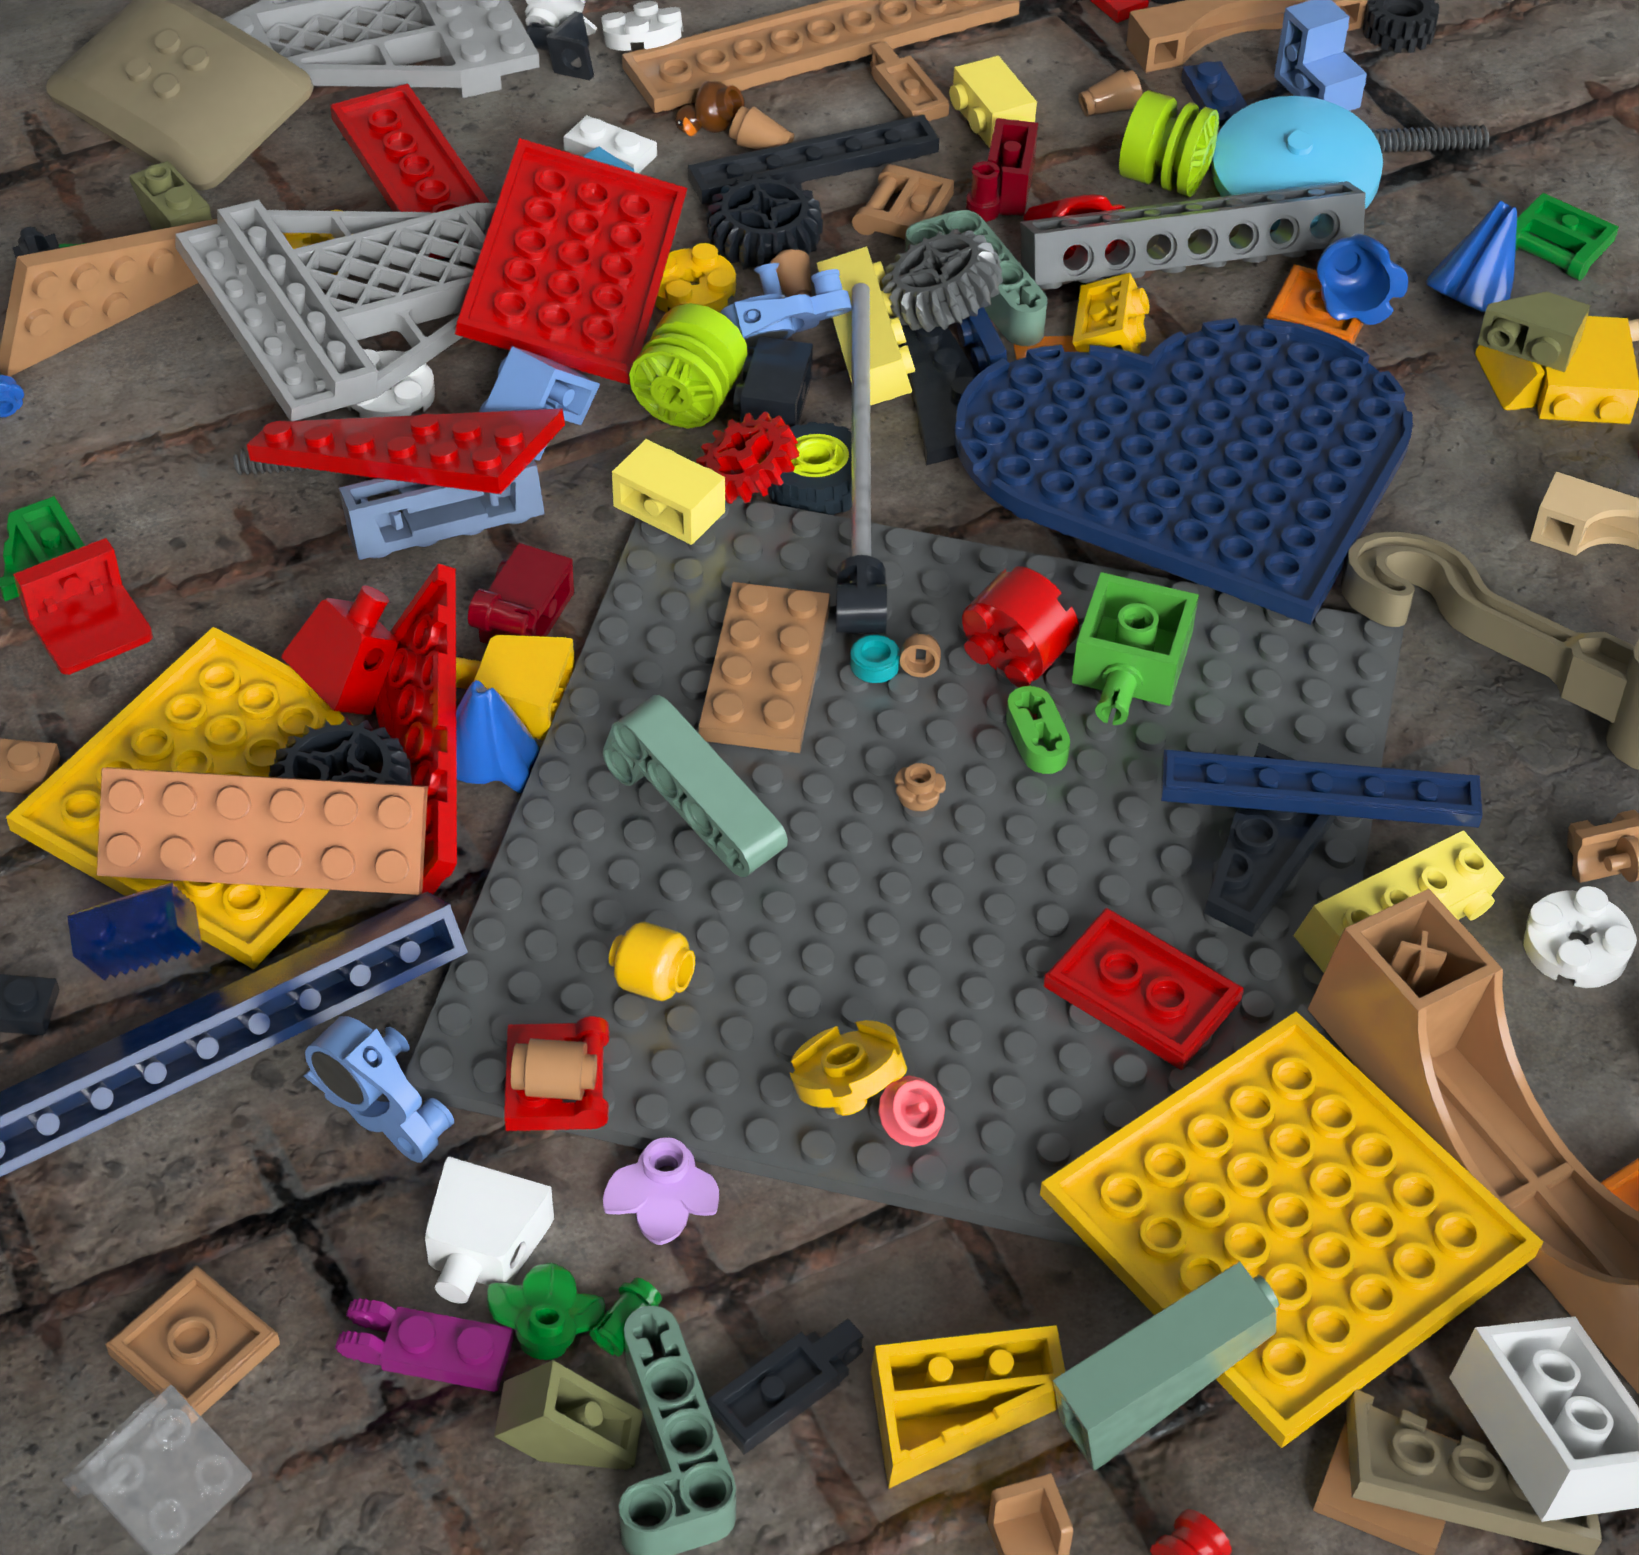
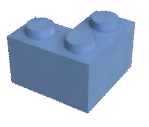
[1274,0,1367,111]
[479,346,600,461]

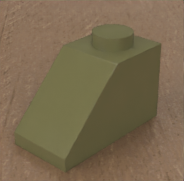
[494,1360,643,1470]

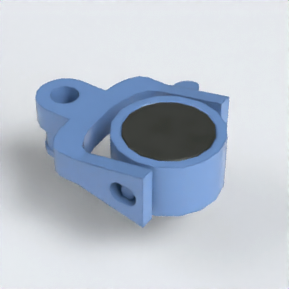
[721,263,852,351]
[303,1016,454,1163]

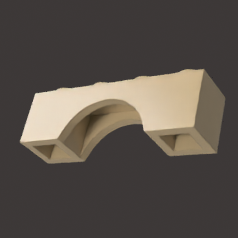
[1530,472,1639,556]

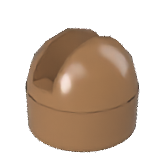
[900,633,941,677]

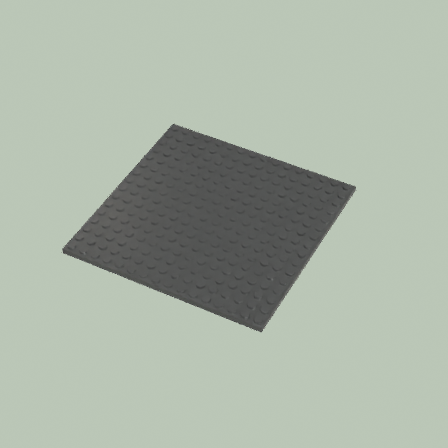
[405,497,1405,1250]

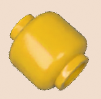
[609,922,695,1001]

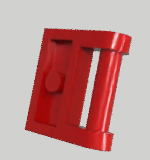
[504,1016,609,1131]

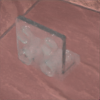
[62,1385,252,1555]

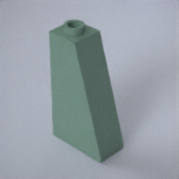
[1053,1262,1279,1471]

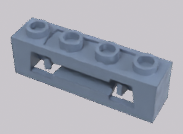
[339,459,545,560]

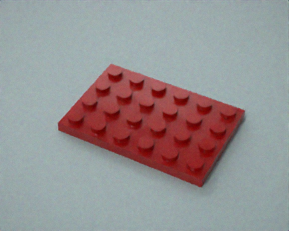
[455,138,688,385]

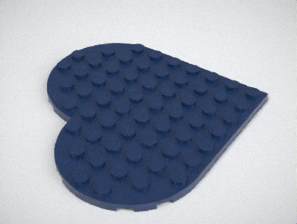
[954,318,1413,625]

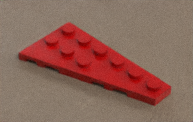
[246,408,565,494]
[375,564,457,894]

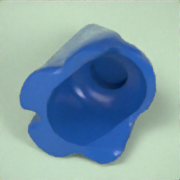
[1426,201,1517,312]
[1317,233,1408,325]
[456,680,540,793]

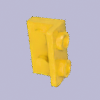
[1072,272,1150,354]

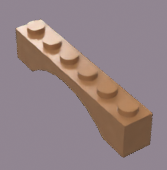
[1126,0,1367,73]

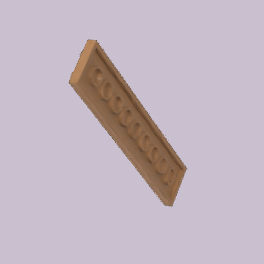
[622,0,1020,113]

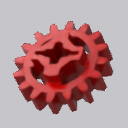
[696,412,800,504]

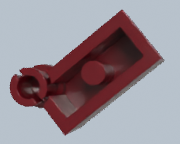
[966,118,1038,222]
[467,543,575,644]

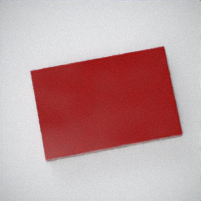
[1043,907,1244,1070]

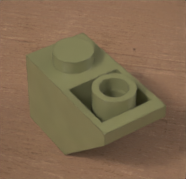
[129,161,212,231]
[1477,291,1591,372]

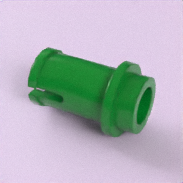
[590,1277,662,1357]

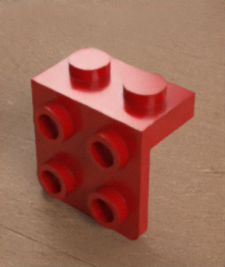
[13,538,153,675]

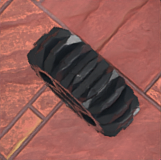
[706,175,823,270]
[268,717,412,785]

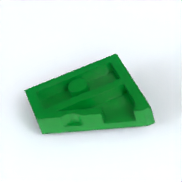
[0,496,85,602]

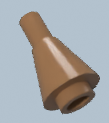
[770,249,812,297]

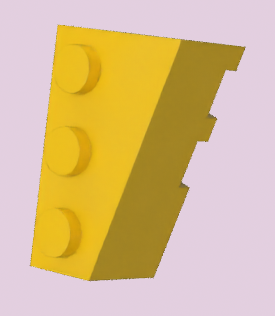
[871,1325,1065,1489]

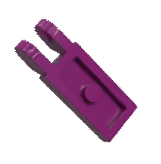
[335,1298,514,1392]

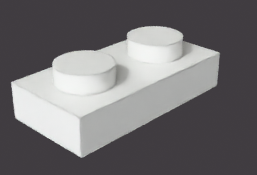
[563,115,657,173]

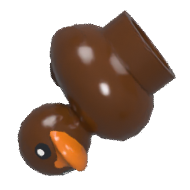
[676,81,745,136]

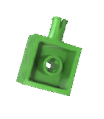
[1072,572,1199,725]

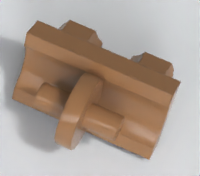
[1567,809,1639,883]

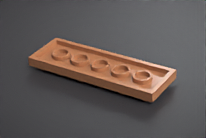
[97,767,428,895]

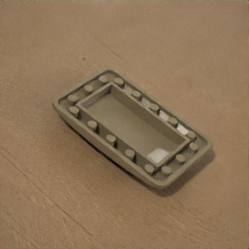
[46,0,313,190]

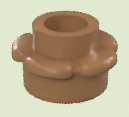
[894,763,946,811]

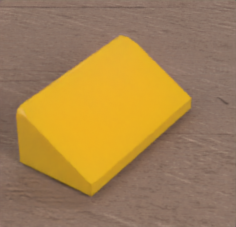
[1475,345,1545,410]

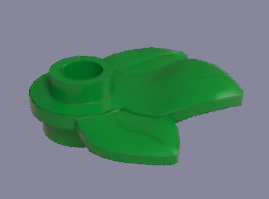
[487,1263,605,1360]

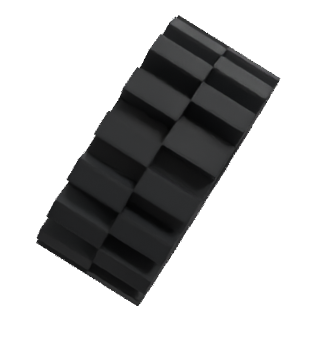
[1363,0,1440,53]

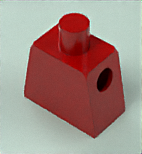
[281,585,398,715]

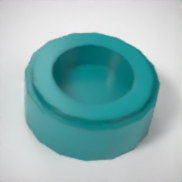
[850,635,900,683]

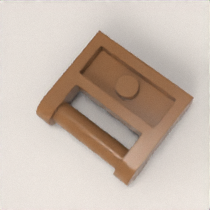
[852,165,954,240]

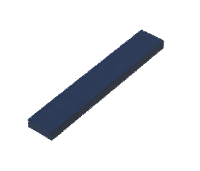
[1161,749,1483,828]

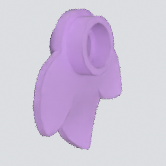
[603,1137,719,1245]

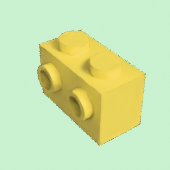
[949,56,1037,148]
[612,439,725,545]

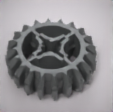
[882,229,1003,332]

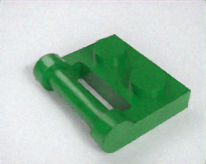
[1515,193,1619,281]

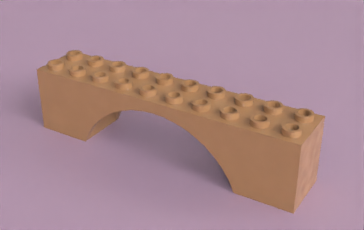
[1308,889,1639,1394]

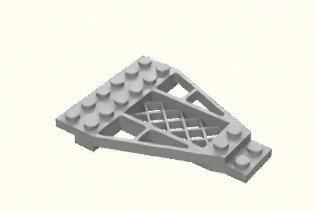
[224,0,540,98]
[175,199,497,421]

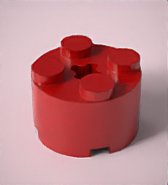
[962,566,1079,688]

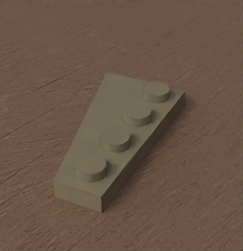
[1345,1389,1602,1555]

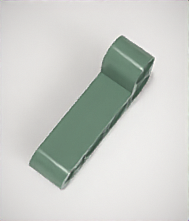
[905,210,1047,346]
[603,695,788,878]
[619,1306,736,1555]

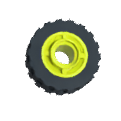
[768,422,852,516]

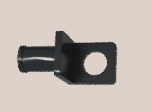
[526,11,594,80]

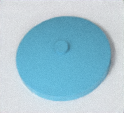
[1212,96,1383,230]

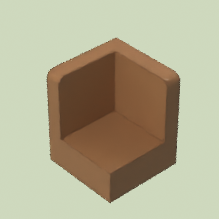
[987,1473,1073,1555]

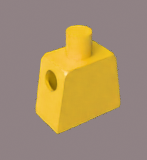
[456,635,575,741]

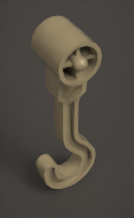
[1341,532,1639,770]

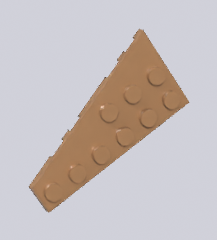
[0,219,217,377]

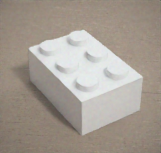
[1449,1316,1639,1522]

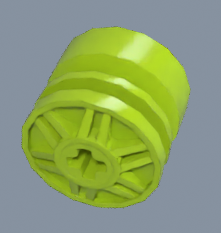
[1119,90,1219,197]
[629,303,748,429]

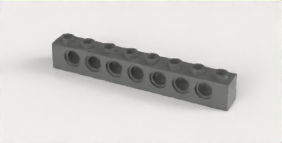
[1021,181,1366,289]

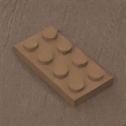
[699,582,830,753]

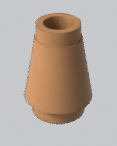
[1079,69,1143,117]
[729,106,795,150]

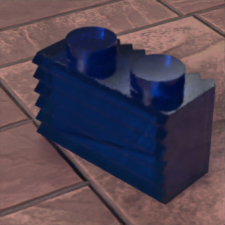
[67,882,202,981]

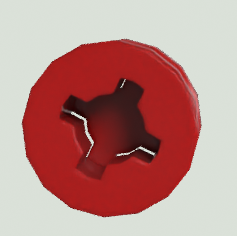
[1151,1509,1232,1555]

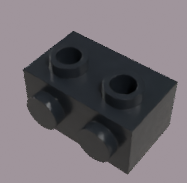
[733,336,813,428]

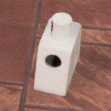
[425,1157,554,1304]

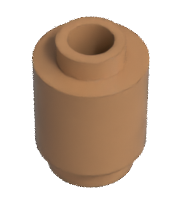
[511,1038,597,1100]

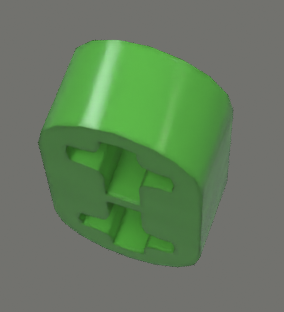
[1006,686,1070,774]

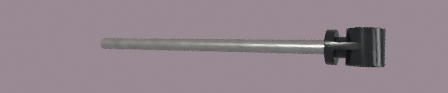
[836,283,887,634]

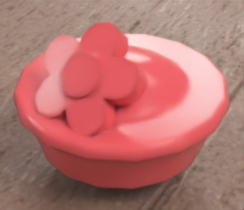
[878,1076,945,1147]

